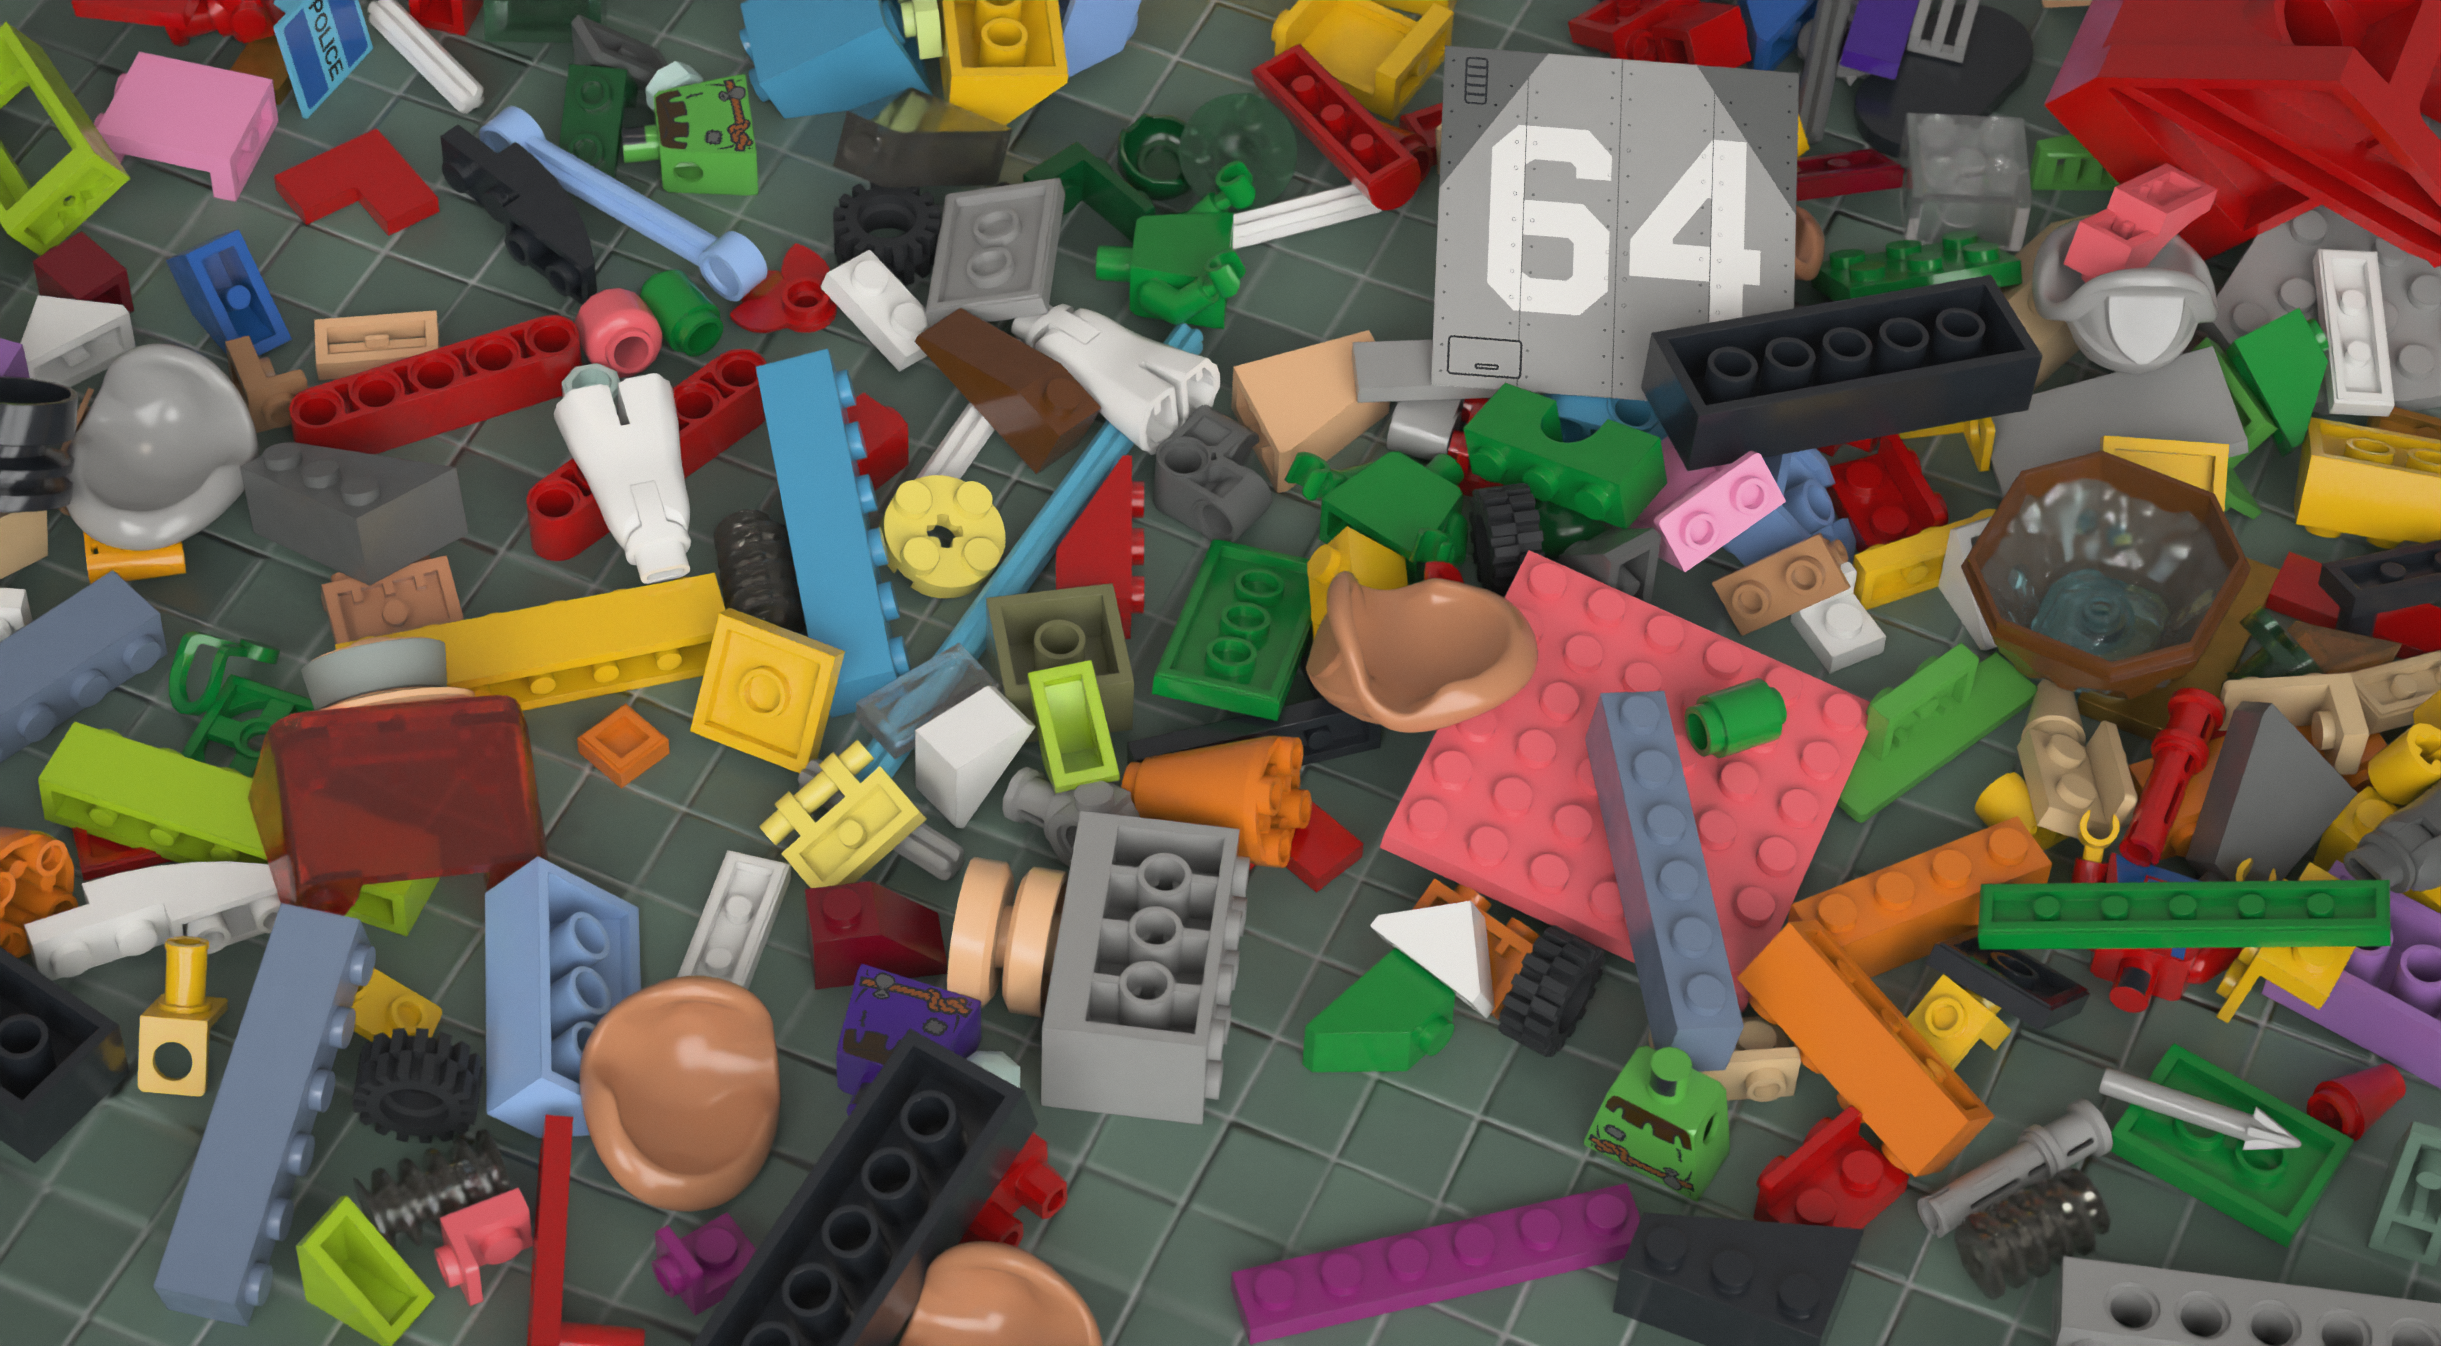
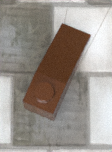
[914,308,1102,474]

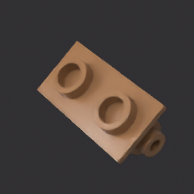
[1712,532,1851,636]

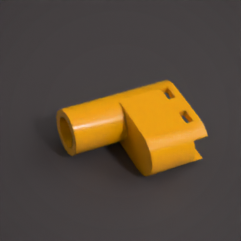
[83,531,187,584]

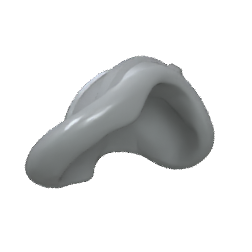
[2032,218,2218,374]
[64,343,259,551]

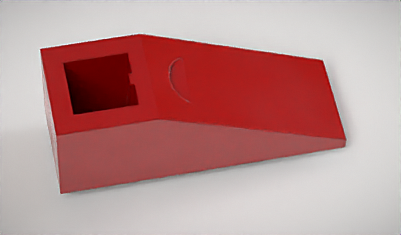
[1056,455,1144,639]

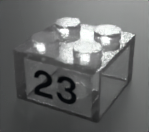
[1898,113,2032,251]

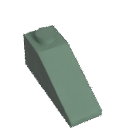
[2367,1121,2441,1267]

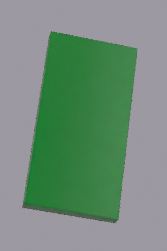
[1152,539,1313,721]

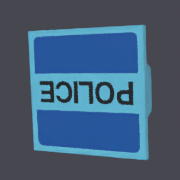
[273,0,373,119]

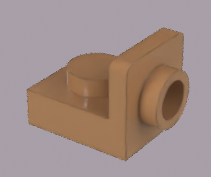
[225,335,308,433]

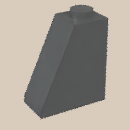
[2185,701,2357,882]

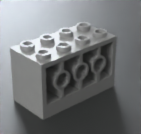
[1041,810,1250,1125]

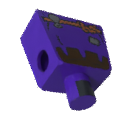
[836,964,981,1116]

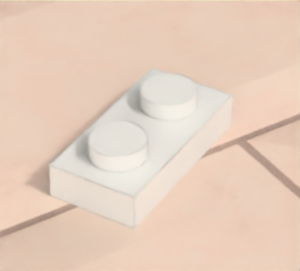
[820,250,930,372]

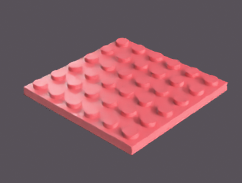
[1380,550,1870,1013]

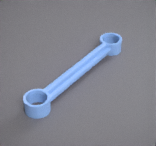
[479,106,768,301]

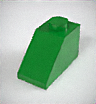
[2225,308,2329,457]
[1302,947,1456,1072]

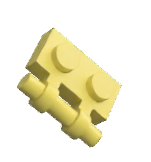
[759,739,926,888]

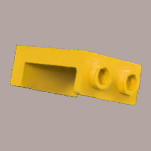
[1271,0,1454,121]

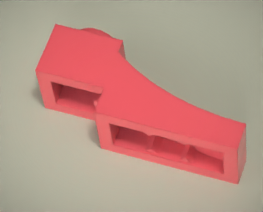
[2063,163,2218,283]

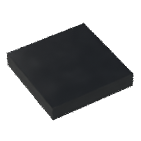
[1925,928,2091,1031]

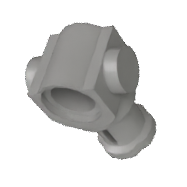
[1002,767,1140,866]

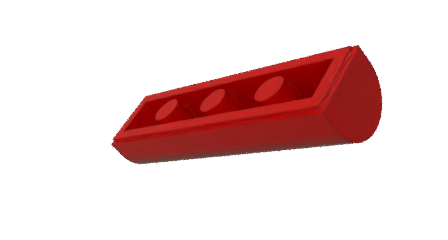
[1251,43,1421,210]

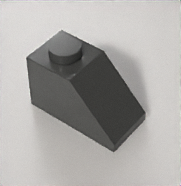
[1558,528,1661,604]

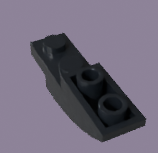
[440,124,597,305]

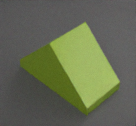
[1028,660,1120,793]
[296,1196,435,1346]

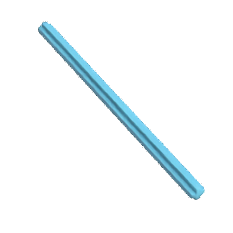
[856,323,1203,782]

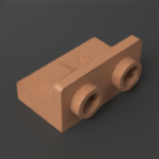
[321,554,464,644]

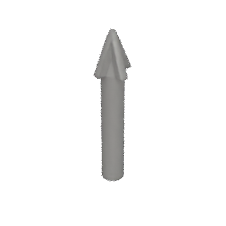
[2099,1068,2301,1150]

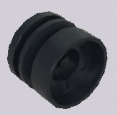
[0,376,78,513]

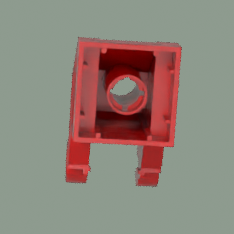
[2044,0,2441,268]

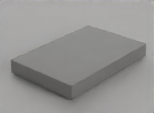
[925,178,1065,327]

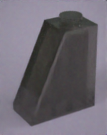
[833,87,1013,188]

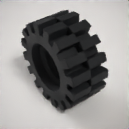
[833,178,941,286]
[1469,483,1545,597]
[1498,925,1605,1058]
[352,1028,483,1144]

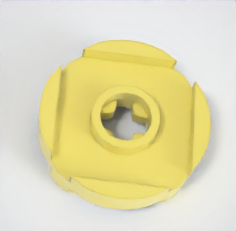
[879,475,1006,599]

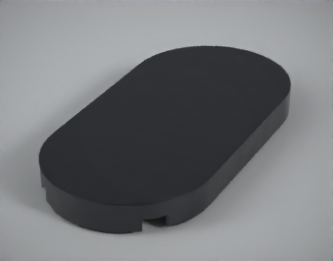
[1854,4,2033,160]

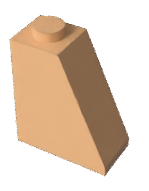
[1231,330,1390,494]

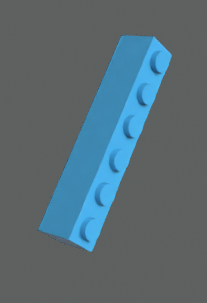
[756,349,911,718]

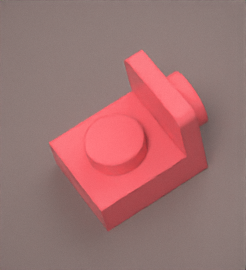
[434,1188,533,1306]

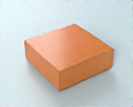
[577,703,670,789]

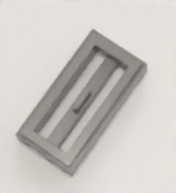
[1906,0,1980,63]

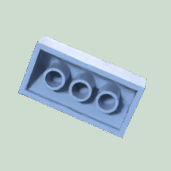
[485,856,641,1138]

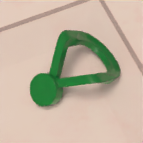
[168,631,280,716]

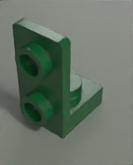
[559,64,639,179]
[1023,141,1156,242]

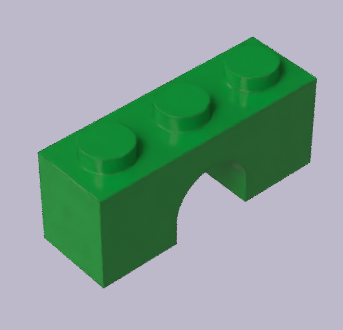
[1463,383,1667,529]

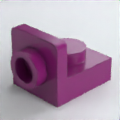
[651,1212,756,1316]

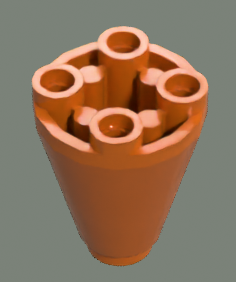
[1121,735,1312,868]
[0,826,78,959]

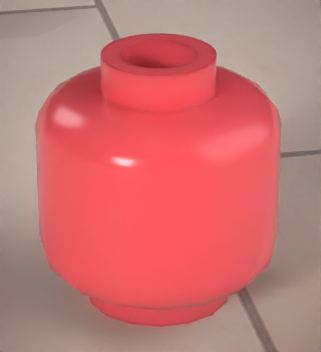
[575,288,662,378]

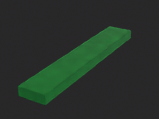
[1978,880,2391,950]

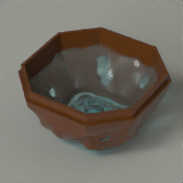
[1961,451,2251,700]

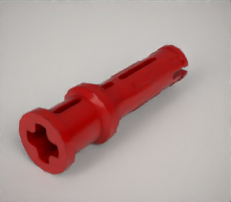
[2119,687,2226,867]

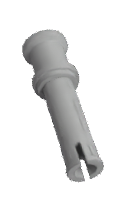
[1917,1098,2113,1238]

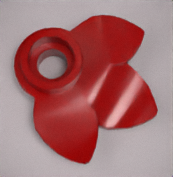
[729,243,837,333]

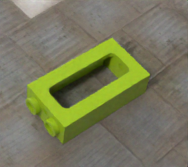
[0,22,130,256]

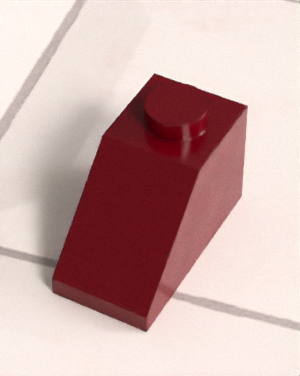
[805,881,948,990]

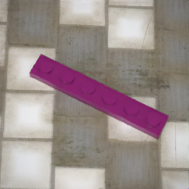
[1230,1183,1641,1345]

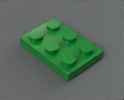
[1811,231,2022,301]
[2110,1043,2354,1248]

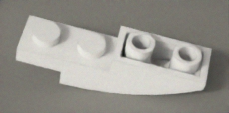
[24,861,305,981]

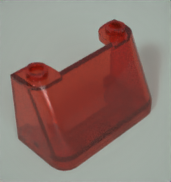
[248,695,549,916]

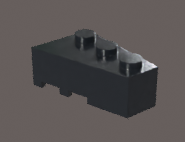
[1613,1212,1864,1346]

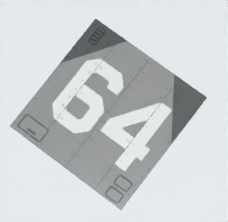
[1431,45,1799,401]

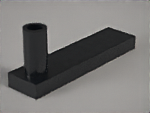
[2318,540,2441,668]
[1127,652,1381,766]

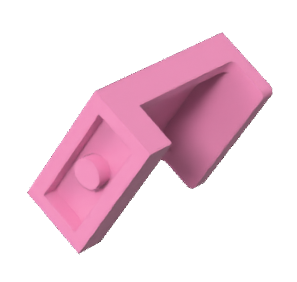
[94,52,279,202]
[1616,436,1786,572]

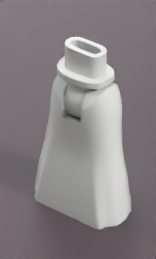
[1011,304,1220,455]
[554,373,691,584]

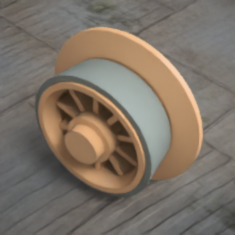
[291,637,476,792]

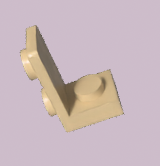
[2219,673,2370,775]

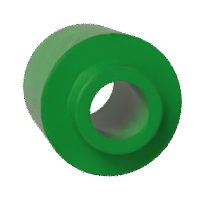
[639,269,724,357]
[1684,678,1787,758]

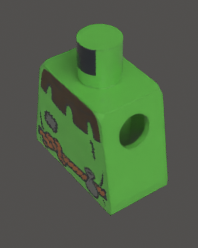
[621,74,759,195]
[1584,1046,1730,1203]

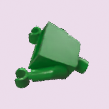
[1096,161,1255,329]
[1284,451,1469,585]

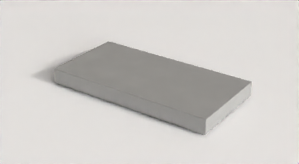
[1979,346,2248,499]

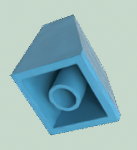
[739,0,933,119]

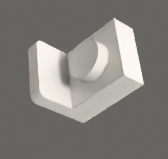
[1790,562,1886,674]

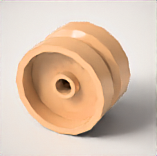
[947,857,1068,1018]

